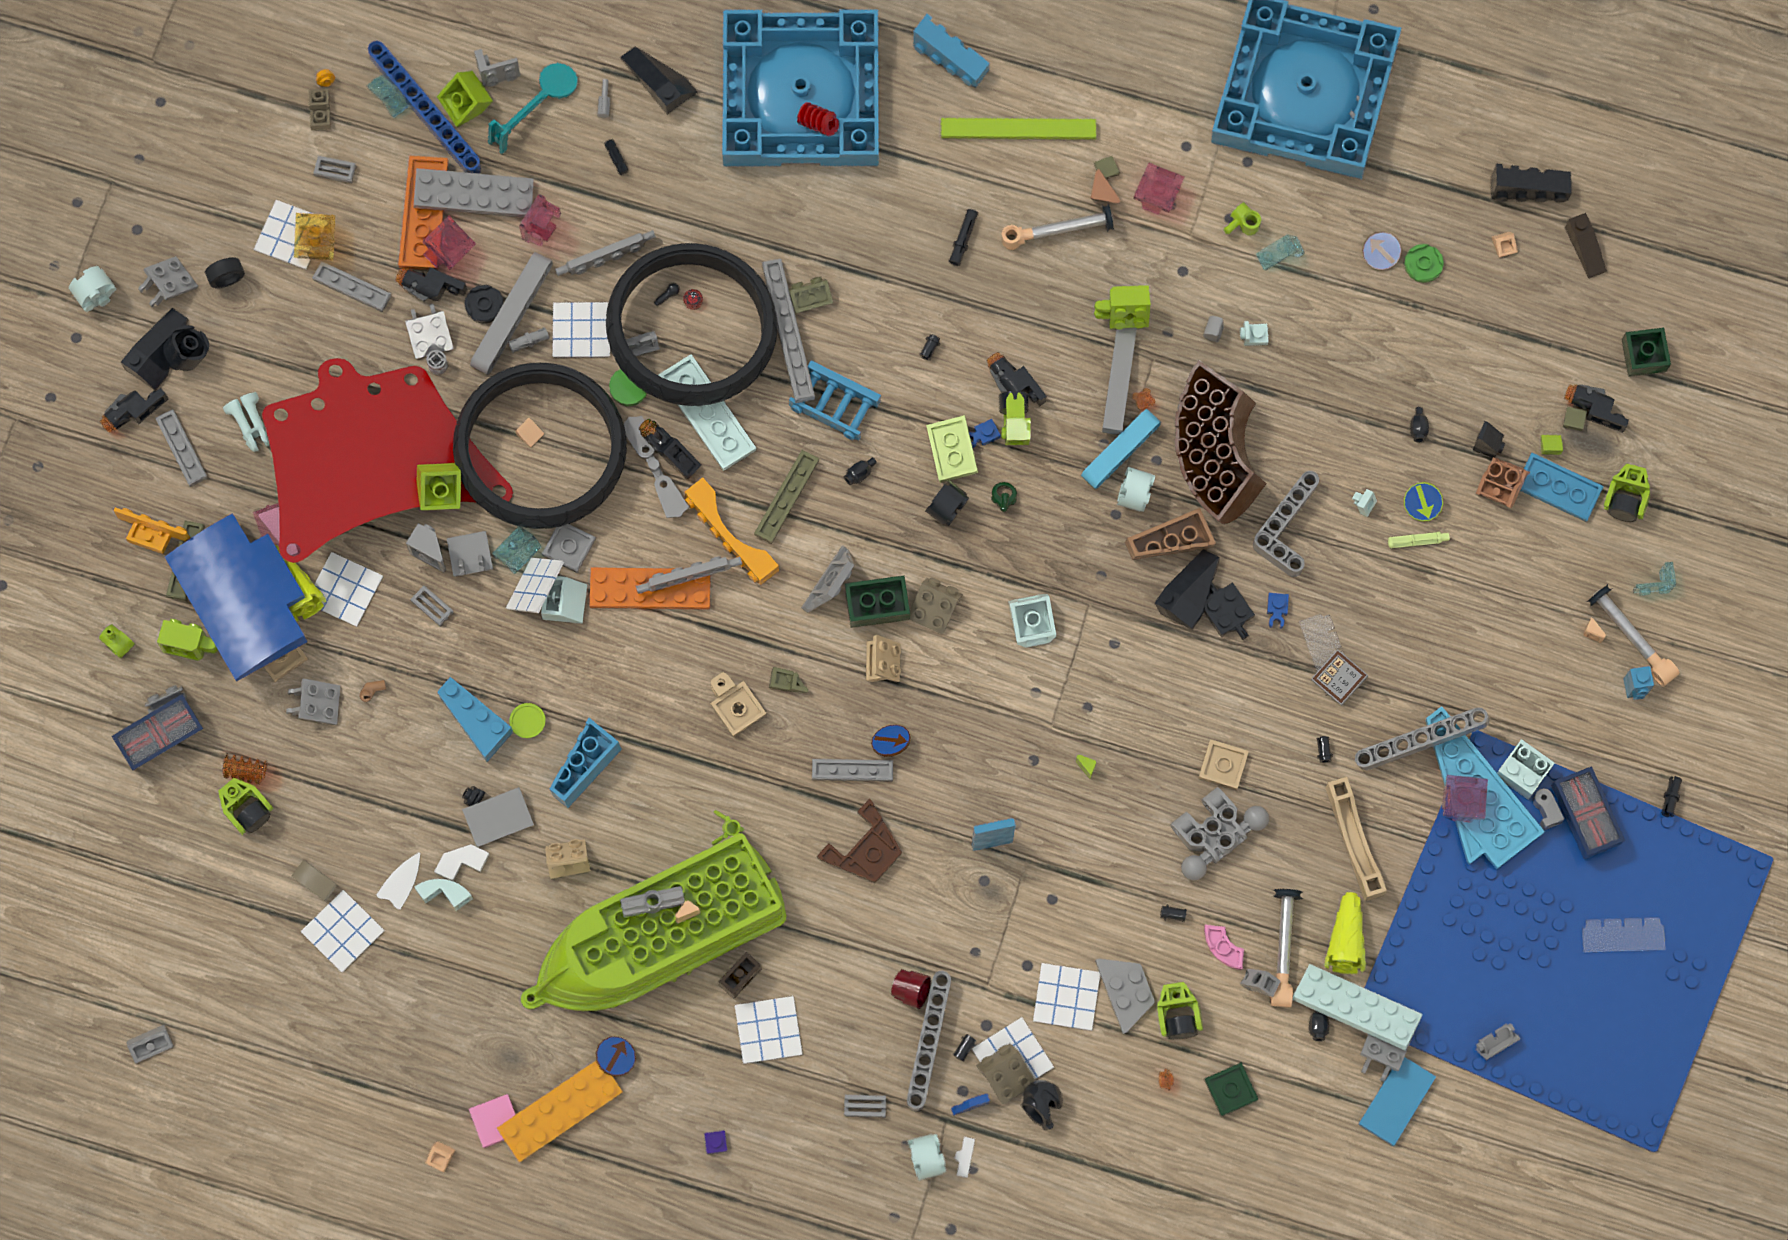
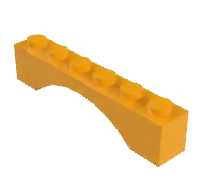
[684,477,779,586]

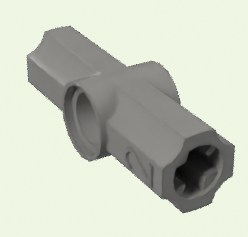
[620,886,685,917]

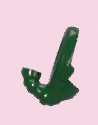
[991,482,1017,512]

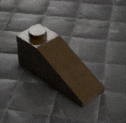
[1564,213,1607,279]

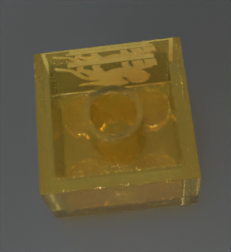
[294,213,335,260]

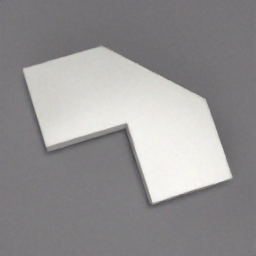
[434,845,490,881]

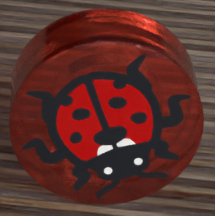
[683,289,703,310]

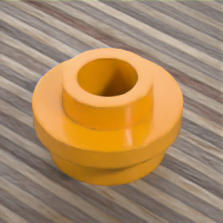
[316,69,335,87]

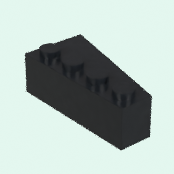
[1490,163,1572,203]

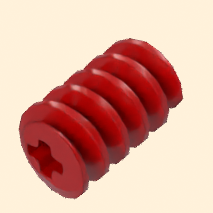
[797,102,839,136]

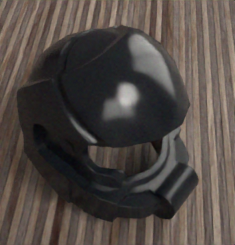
[1021,1080,1063,1131]

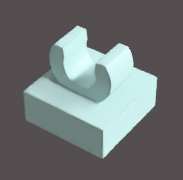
[1352,489,1377,517]

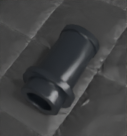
[919,334,940,361]
[1316,736,1333,763]
[1160,904,1187,922]
[953,1034,976,1062]

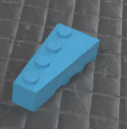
[913,14,990,88]
[437,677,513,762]
[549,718,622,808]

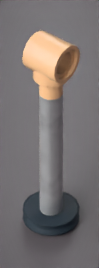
[1002,203,1114,250]
[1587,584,1680,687]
[1270,889,1303,1007]

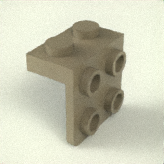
[910,578,963,634]
[976,1043,1035,1104]

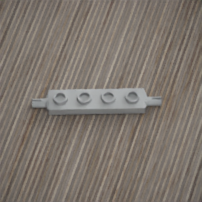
[555,230,656,276]
[636,556,742,594]

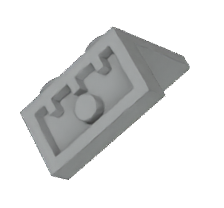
[474,49,521,87]

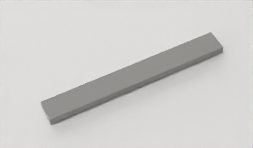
[762,259,815,403]

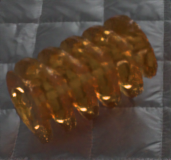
[223,753,268,785]

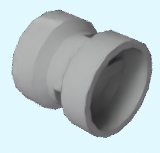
[426,350,448,375]

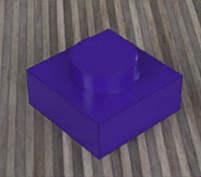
[704,1130,728,1155]

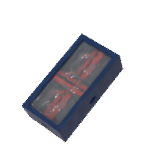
[112,694,203,771]
[1551,766,1625,859]

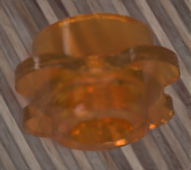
[1132,388,1155,410]
[1159,1069,1174,1090]

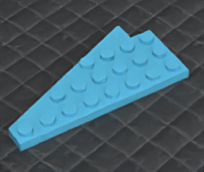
[1425,706,1545,869]

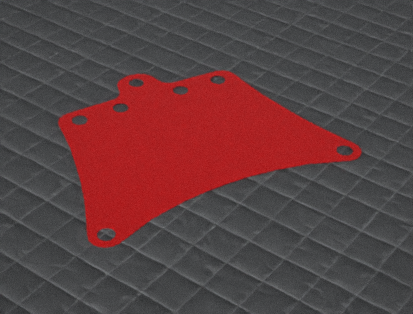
[262,358,513,563]

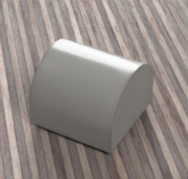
[1203,316,1224,343]

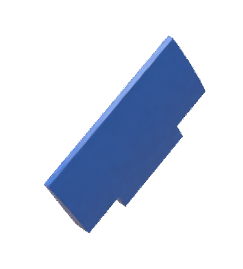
[165,513,307,682]

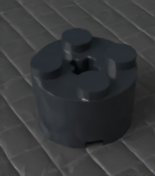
[163,325,209,371]
[925,480,969,526]

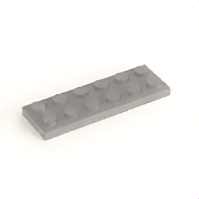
[413,168,534,218]

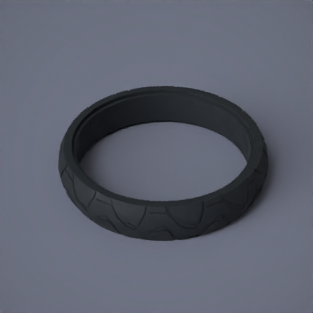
[606,243,778,406]
[453,362,627,529]

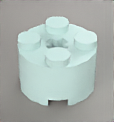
[69,266,116,312]
[1117,467,1155,512]
[908,1134,946,1181]

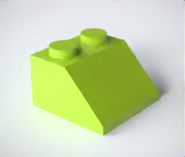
[437,71,493,127]
[417,463,461,510]

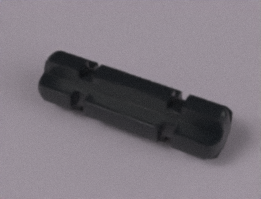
[604,139,628,175]

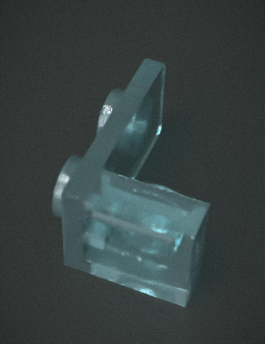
[367,75,409,118]
[1256,234,1305,270]
[1633,562,1676,595]

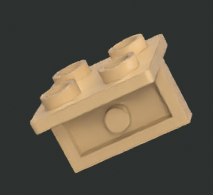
[866,635,901,682]
[545,839,590,879]

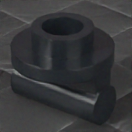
[462,786,486,806]

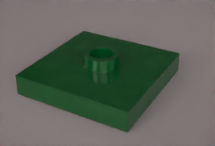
[1204,1062,1259,1117]

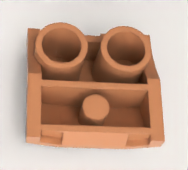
[1476,457,1530,508]

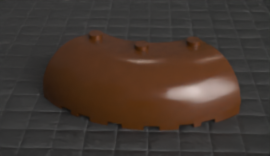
[1175,360,1267,524]

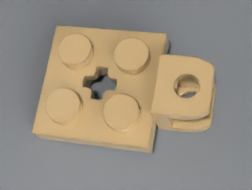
[710,672,767,737]

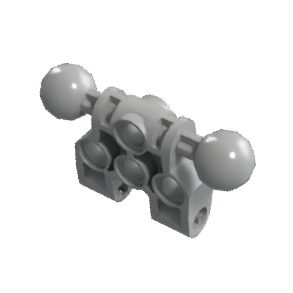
[1170,787,1269,880]

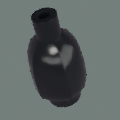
[1410,407,1429,443]
[844,457,877,486]
[1309,1010,1329,1041]

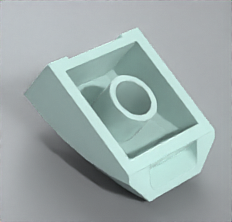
[1008,594,1056,648]

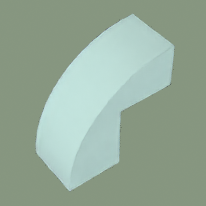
[414,879,473,911]

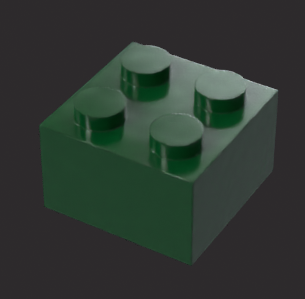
[1621,327,1671,377]

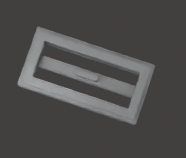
[313,156,356,183]
[410,585,454,627]
[844,1095,886,1117]

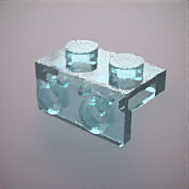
[492,526,541,574]

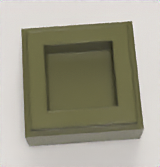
[1094,156,1119,180]
[1563,407,1587,431]

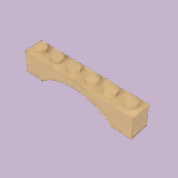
[1325,777,1387,901]

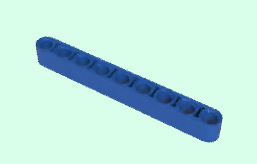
[368,41,481,174]

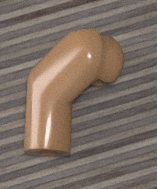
[359,680,386,702]

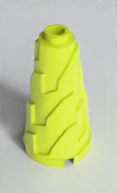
[275,545,326,621]
[1324,892,1366,974]

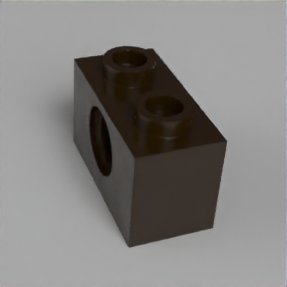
[718,952,762,999]

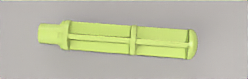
[1388,532,1450,549]

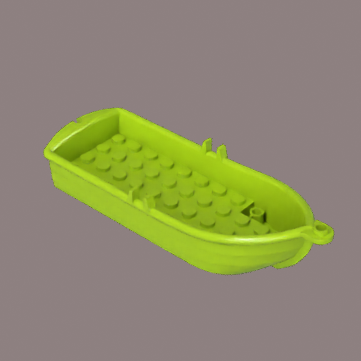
[521,833,787,1011]

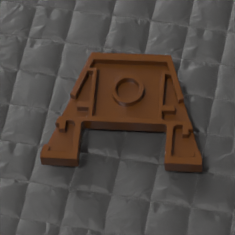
[817,798,902,883]

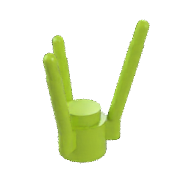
[712,810,744,845]

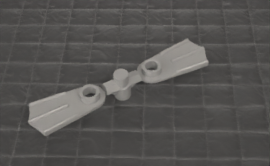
[623,416,689,518]

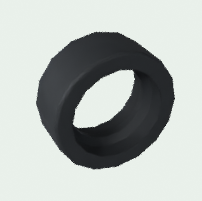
[205,257,245,288]

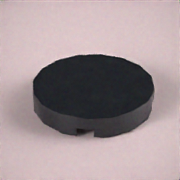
[465,285,504,324]

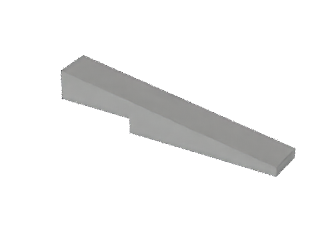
[1102,328,1137,435]

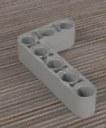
[1253,471,1319,577]

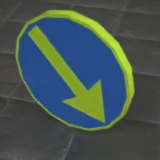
[1404,482,1444,521]

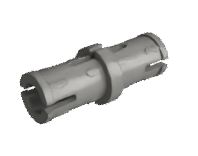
[508,327,549,353]

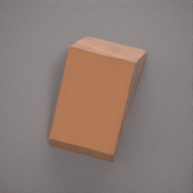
[1091,169,1121,204]

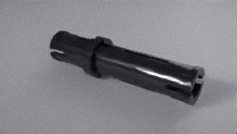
[948,209,979,266]

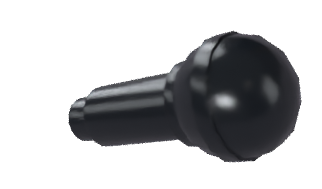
[654,283,680,306]

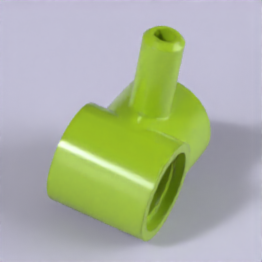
[1224,202,1261,236]
[99,624,135,659]

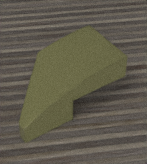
[769,667,808,693]

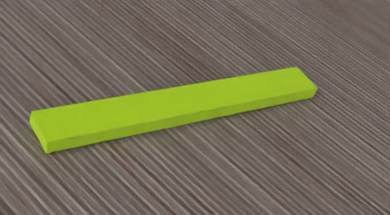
[941,118,1096,140]

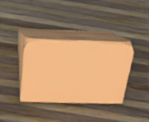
[1492,232,1518,258]
[516,418,544,448]
[1583,617,1606,643]
[675,900,700,923]
[426,1141,455,1172]

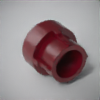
[891,969,931,1009]

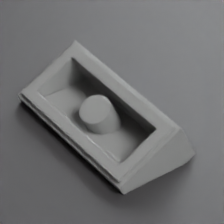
[127,1025,174,1064]

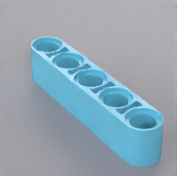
[1081,409,1162,489]

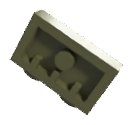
[789,276,833,313]

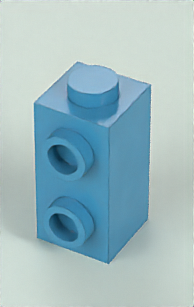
[1623,666,1654,700]

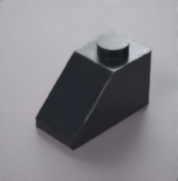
[1473,421,1505,458]

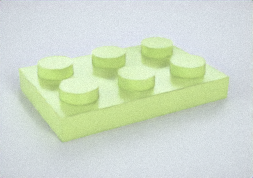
[926,415,978,483]

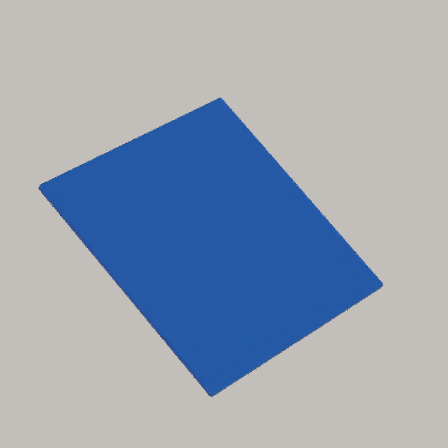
[1364,730,1773,1152]

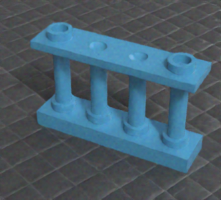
[789,360,881,441]

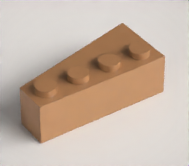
[1125,508,1216,560]

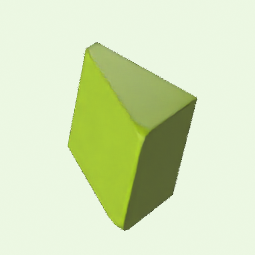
[1541,435,1563,455]
[1076,755,1096,779]

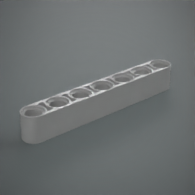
[470,252,553,375]
[1355,707,1490,770]
[907,971,951,1112]

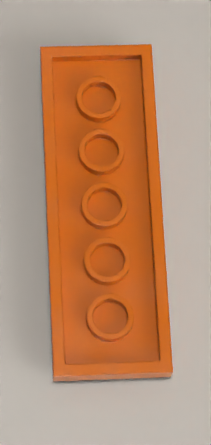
[398,156,449,270]
[590,567,711,609]

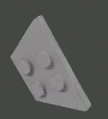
[801,545,854,613]
[1095,959,1155,1034]

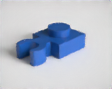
[969,419,1001,448]
[1267,593,1289,629]

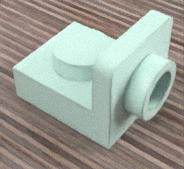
[1240,321,1268,346]

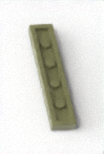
[754,450,819,544]

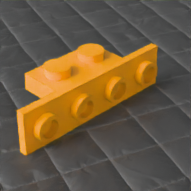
[114,507,190,554]

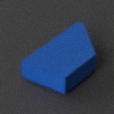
[951,1094,990,1116]

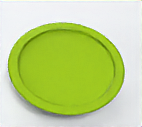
[509,703,546,738]

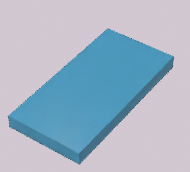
[1520,453,1604,522]
[972,818,1016,851]
[1358,1057,1436,1147]

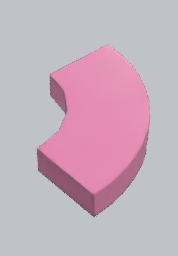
[1204,925,1244,970]

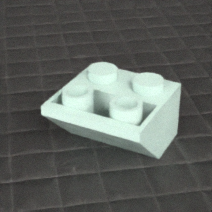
[541,576,588,624]
[1497,739,1554,799]

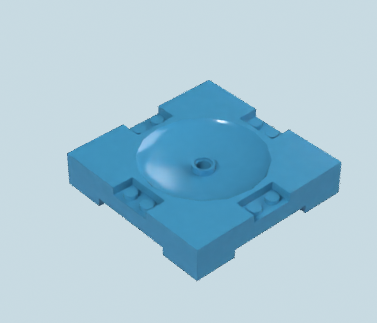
[1211,0,1401,179]
[722,10,879,166]

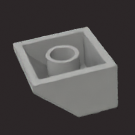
[406,523,446,573]

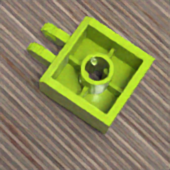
[1094,285,1151,329]
[157,619,218,661]

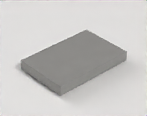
[462,787,534,847]

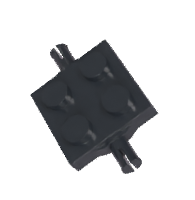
[1204,582,1255,640]

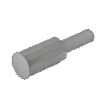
[597,79,610,118]

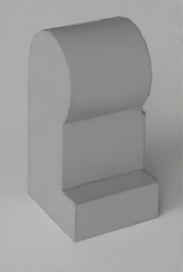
[1533,789,1564,831]
[1240,969,1281,997]

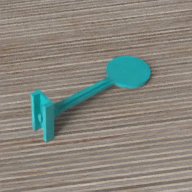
[488,63,578,154]

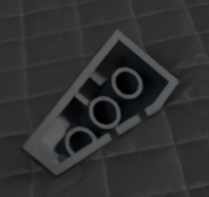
[620,46,698,115]
[121,308,188,390]
[1154,549,1220,630]

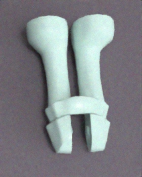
[223,392,270,452]

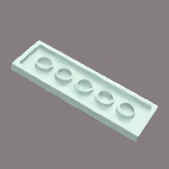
[659,354,756,471]
[1292,964,1422,1050]

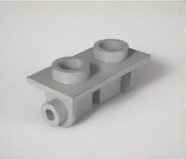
[626,331,660,356]
[145,685,188,713]
[1476,1023,1520,1060]

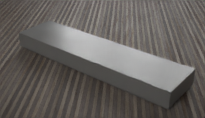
[312,261,392,312]
[156,409,207,487]
[812,759,893,782]

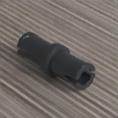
[1661,776,1682,817]

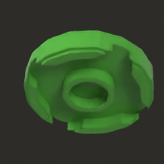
[1404,244,1444,283]
[609,369,647,406]

